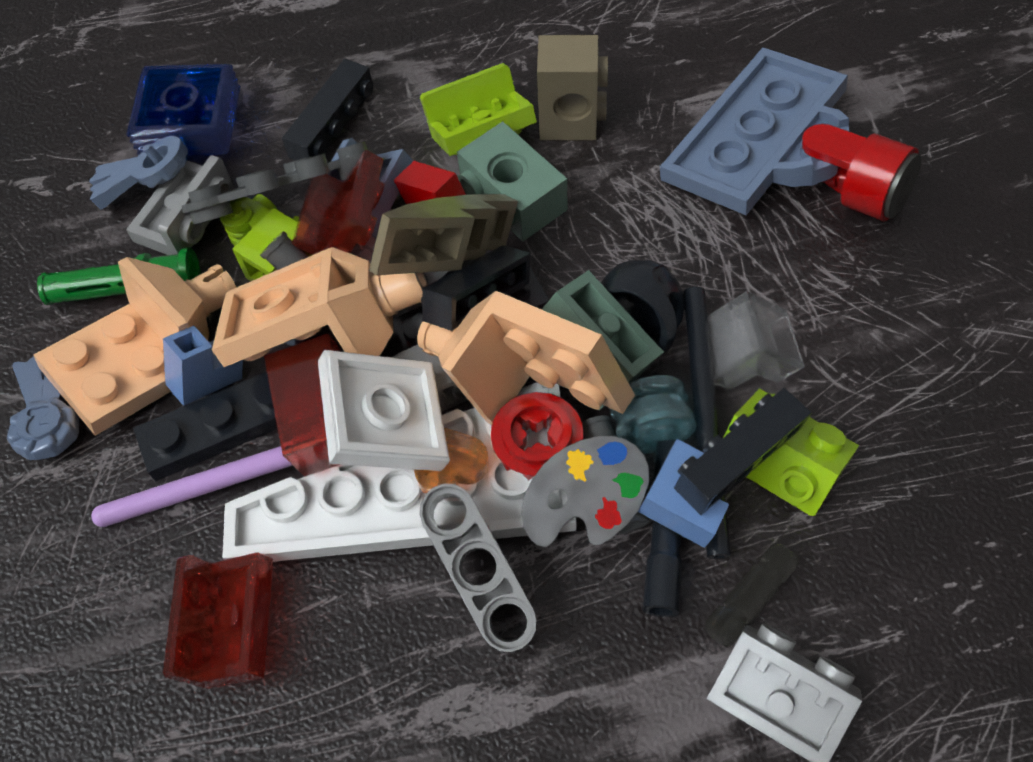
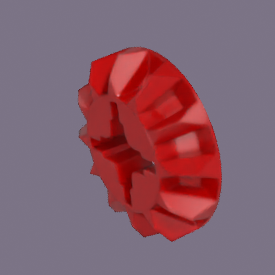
[491,392,583,481]

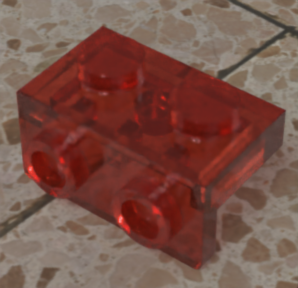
[292,149,385,255]
[163,552,273,689]

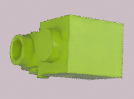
[220,194,319,281]

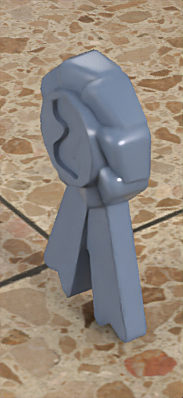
[89,135,188,210]
[7,356,79,460]

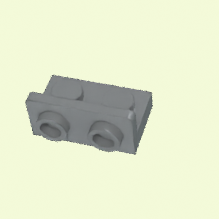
[707,623,862,762]

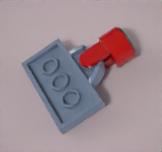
[660,47,921,222]

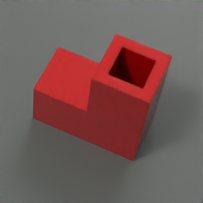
[393,161,466,204]

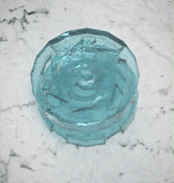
[609,375,697,453]

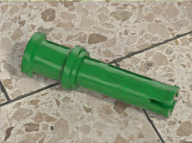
[37,247,201,305]

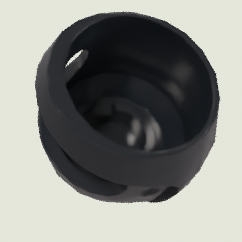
[601,260,685,359]

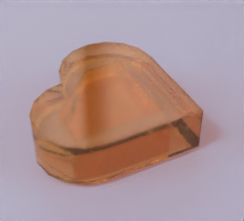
[414,427,490,494]

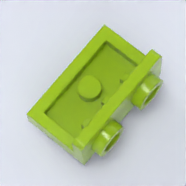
[420,63,537,156]
[723,388,859,516]

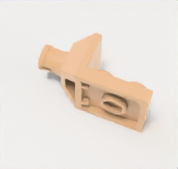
[212,247,428,367]
[33,257,237,436]
[417,291,635,425]

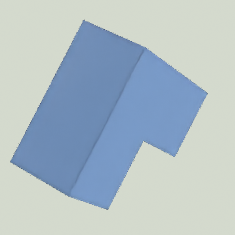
[163,325,243,406]
[638,439,729,548]

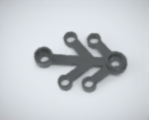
[181,141,379,224]

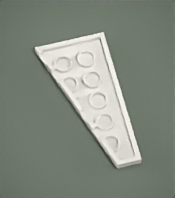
[223,382,576,566]

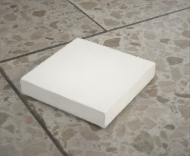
[318,350,450,471]

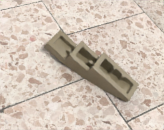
[369,194,518,275]

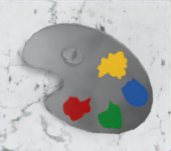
[521,436,649,547]

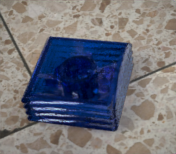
[126,64,241,157]

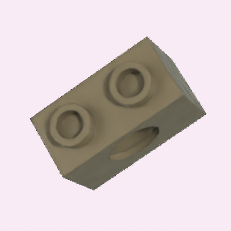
[537,35,608,140]

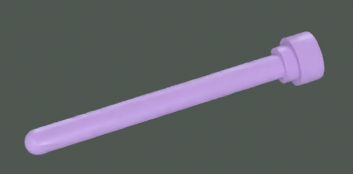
[91,420,329,527]

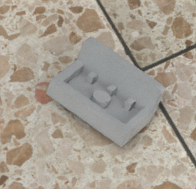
[126,155,234,255]

